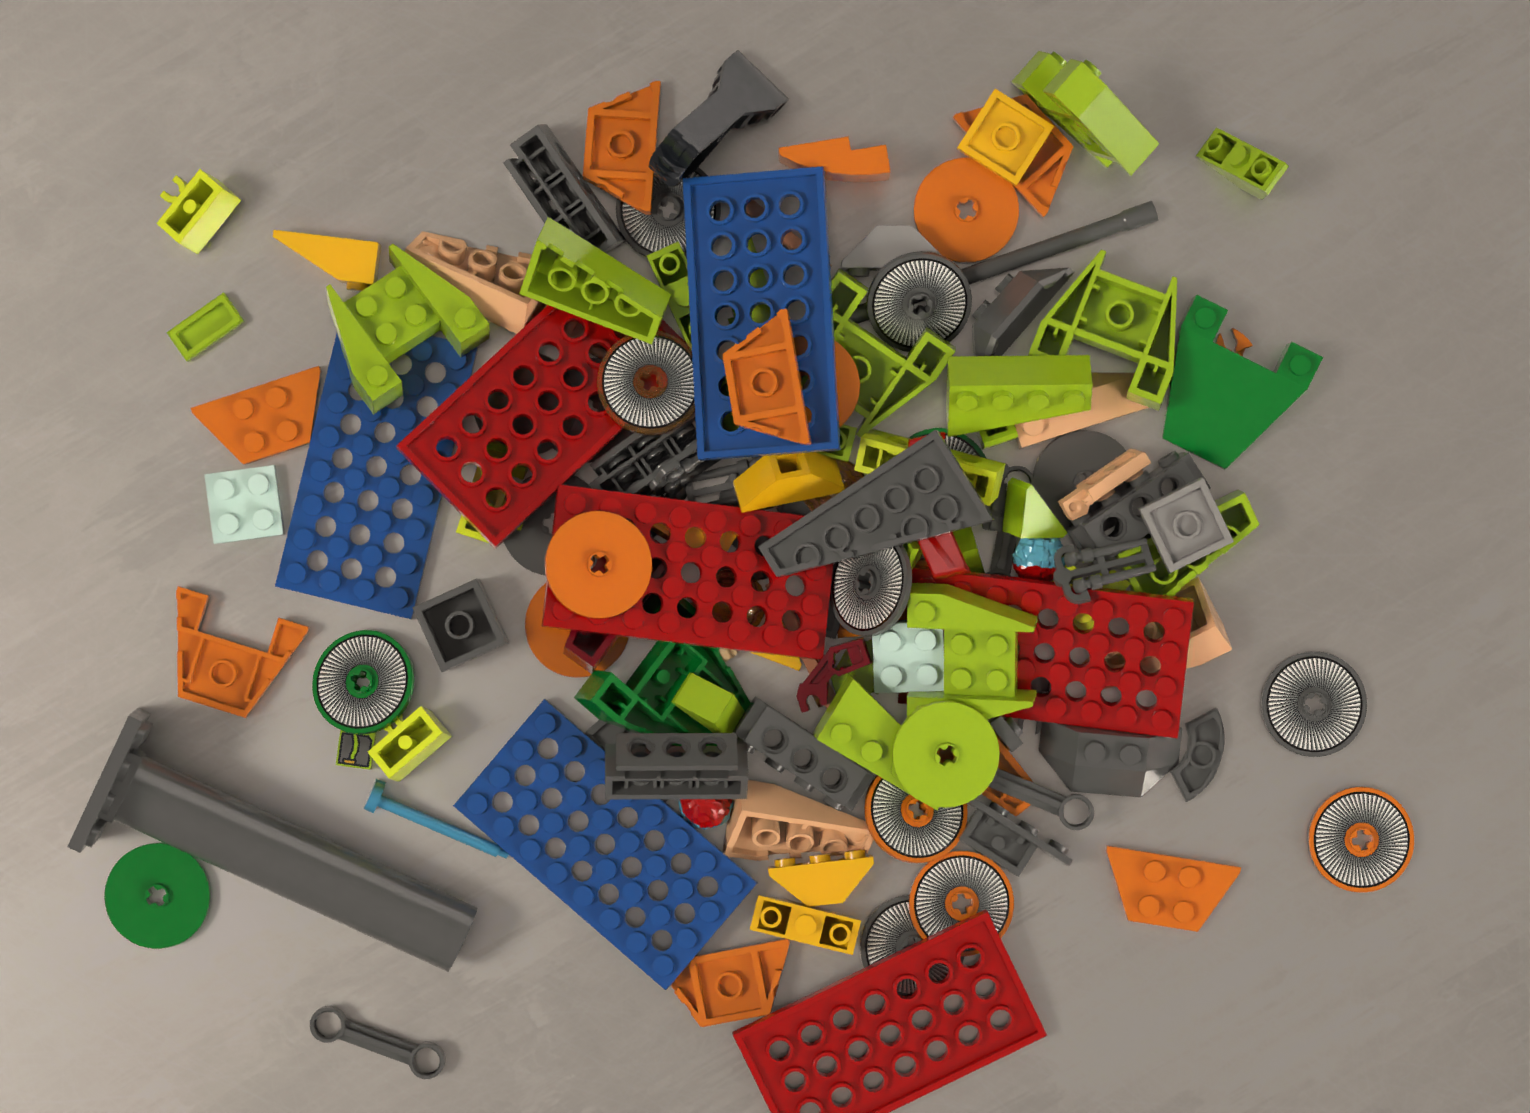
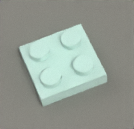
[204,465,285,544]
[872,620,944,693]

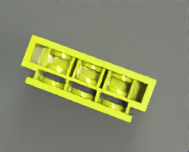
[854,429,1006,506]

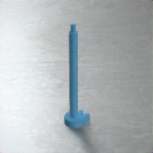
[364,779,509,859]

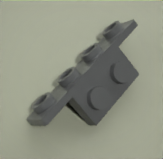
[959,797,1073,877]

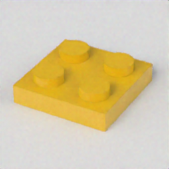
[957,88,1054,187]

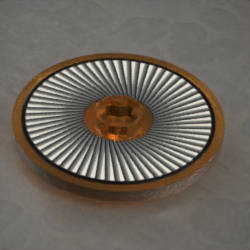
[597,331,695,435]

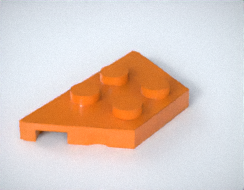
[583,81,661,215]
[952,94,1073,218]
[722,308,812,446]
[191,366,322,465]
[1105,845,1241,932]
[671,939,790,1027]

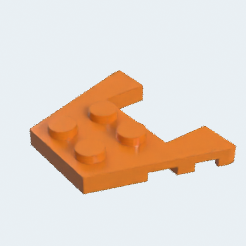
[176,586,310,718]

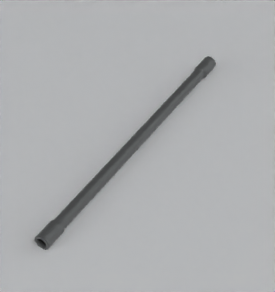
[849,201,1158,324]

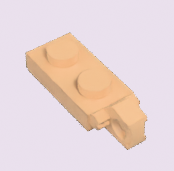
[1058,448,1151,521]

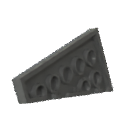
[758,430,995,577]

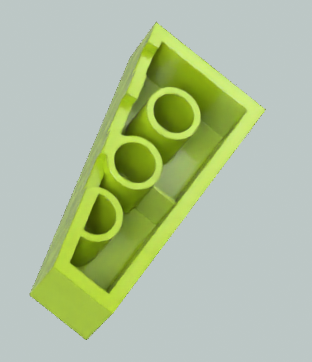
[1115,489,1260,596]
[813,673,939,811]

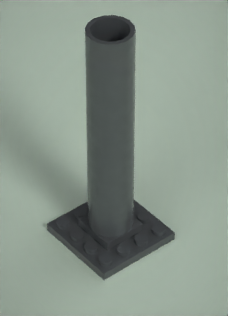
[67,708,478,972]

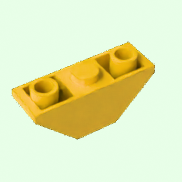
[733,452,845,513]
[768,849,874,907]
[750,895,861,955]

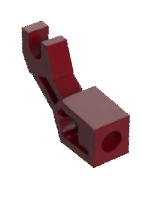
[796,637,872,713]

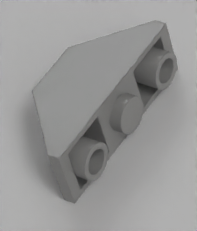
[841,225,941,277]

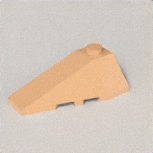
[405,231,546,334]
[1014,372,1149,449]
[1082,577,1232,689]
[723,780,874,861]

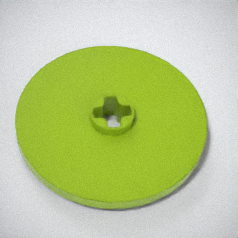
[892,701,1000,808]

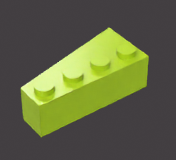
[519,217,671,345]
[946,355,1093,437]

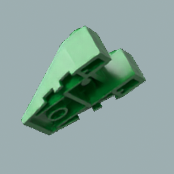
[1162,295,1323,470]
[574,594,751,746]

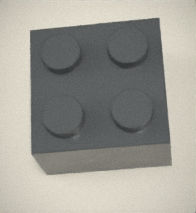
[412,578,508,672]

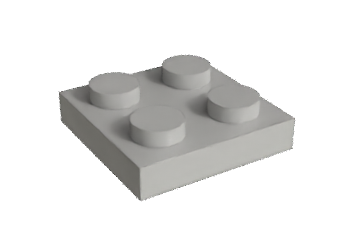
[1138,477,1234,573]

